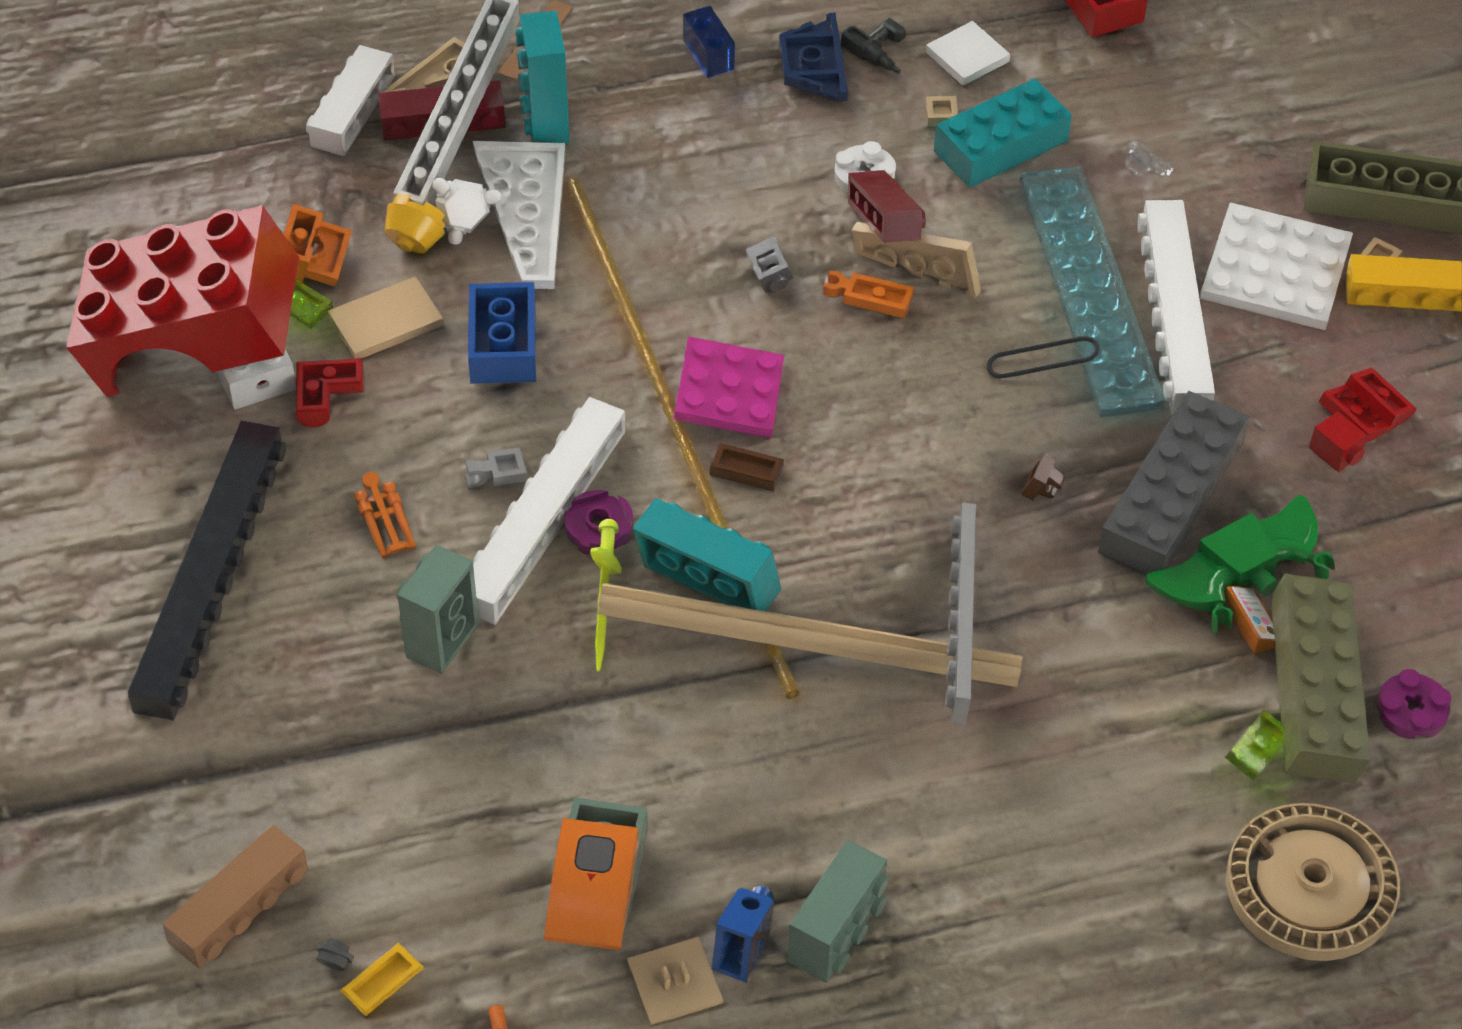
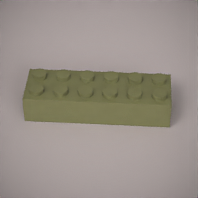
[1303,140,1462,234]
[1271,573,1371,784]

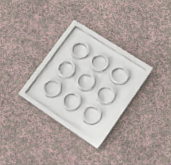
[1200,203,1353,330]

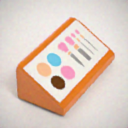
[1225,586,1275,654]

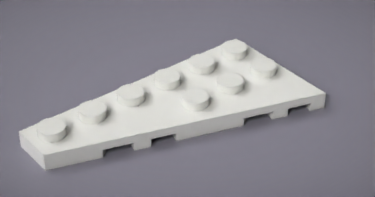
[473,141,565,289]

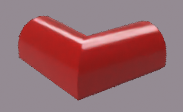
[296,358,365,427]

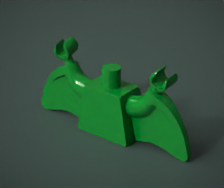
[1145,495,1335,633]

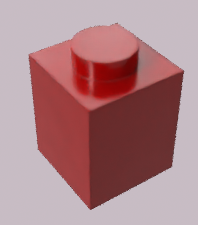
[1309,411,1367,472]

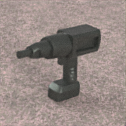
[841,18,906,74]

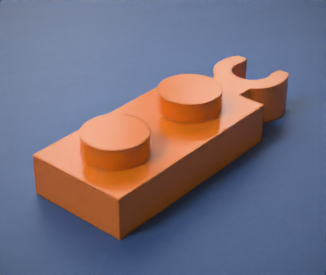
[823,271,914,319]

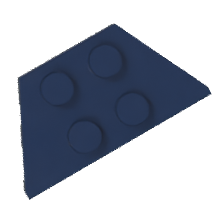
[779,12,848,101]

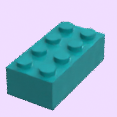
[515,10,570,144]
[933,78,1072,188]
[633,498,782,611]

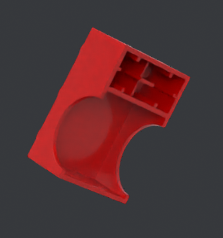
[66,205,299,397]

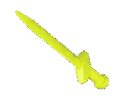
[590,519,622,672]

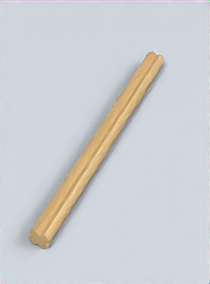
[598,583,1023,687]

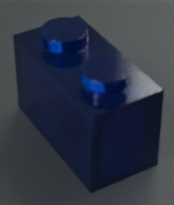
[683,6,735,78]

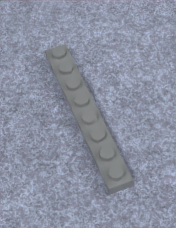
[945,502,976,725]

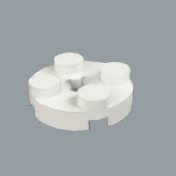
[834,141,896,193]

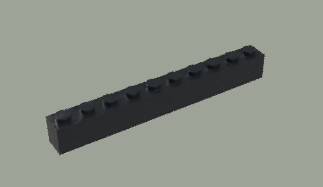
[127,421,286,721]

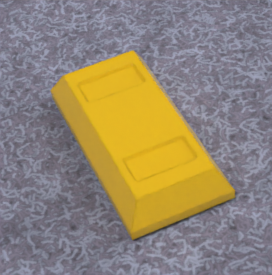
[340,943,424,1017]

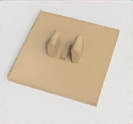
[627,937,724,1026]

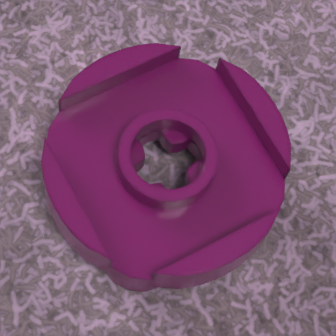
[564,490,633,555]
[1377,669,1451,739]

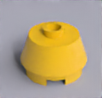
[384,193,447,253]

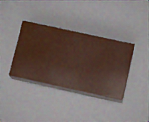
[710,443,784,491]

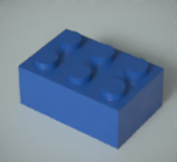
[468,282,536,384]

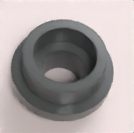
[316,939,354,971]

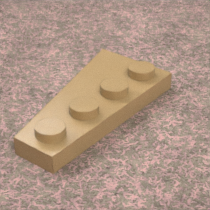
[851,222,981,298]

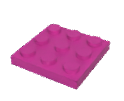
[673,336,784,438]

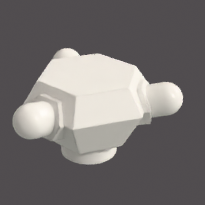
[433,178,501,245]

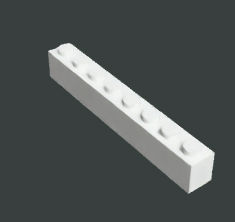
[393,0,519,205]
[1138,200,1215,415]
[473,397,625,625]

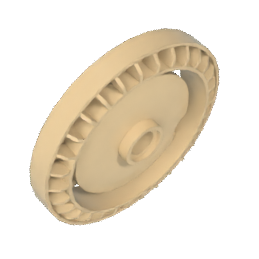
[1226,803,1400,961]

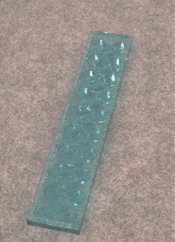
[1020,166,1166,418]

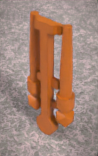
[354,472,416,559]

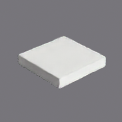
[926,21,1010,86]

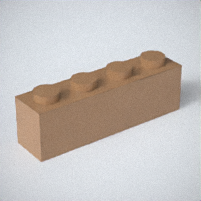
[162,825,308,969]

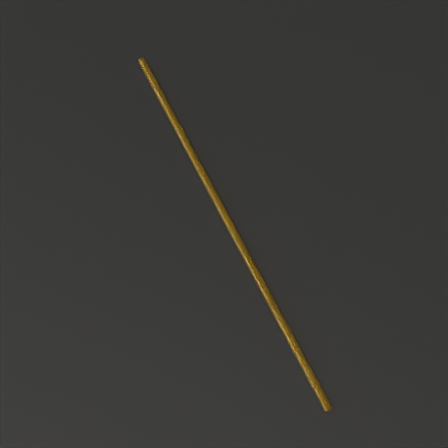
[567,178,799,699]

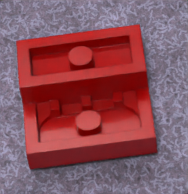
[1319,367,1417,443]

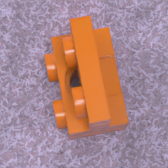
[283,204,352,287]

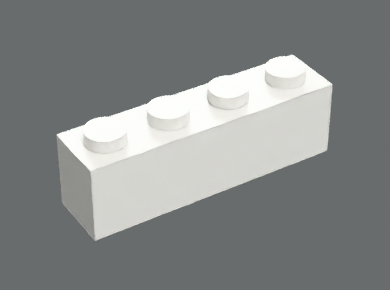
[306,45,395,156]

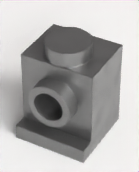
[746,236,793,292]

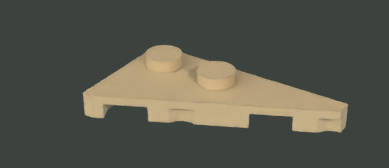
[382,37,497,92]

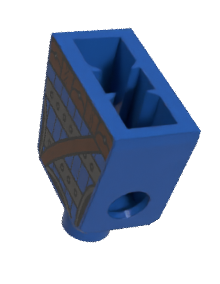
[712,886,774,983]

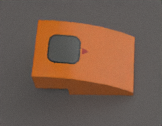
[544,818,639,950]

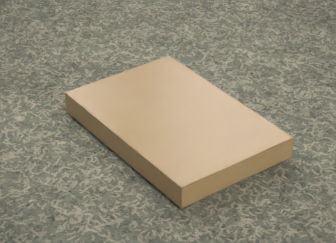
[328,276,444,359]

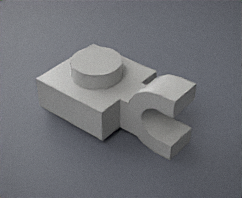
[465,448,527,489]

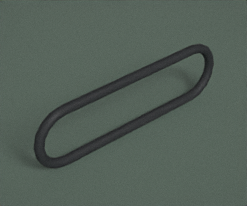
[987,336,1100,379]

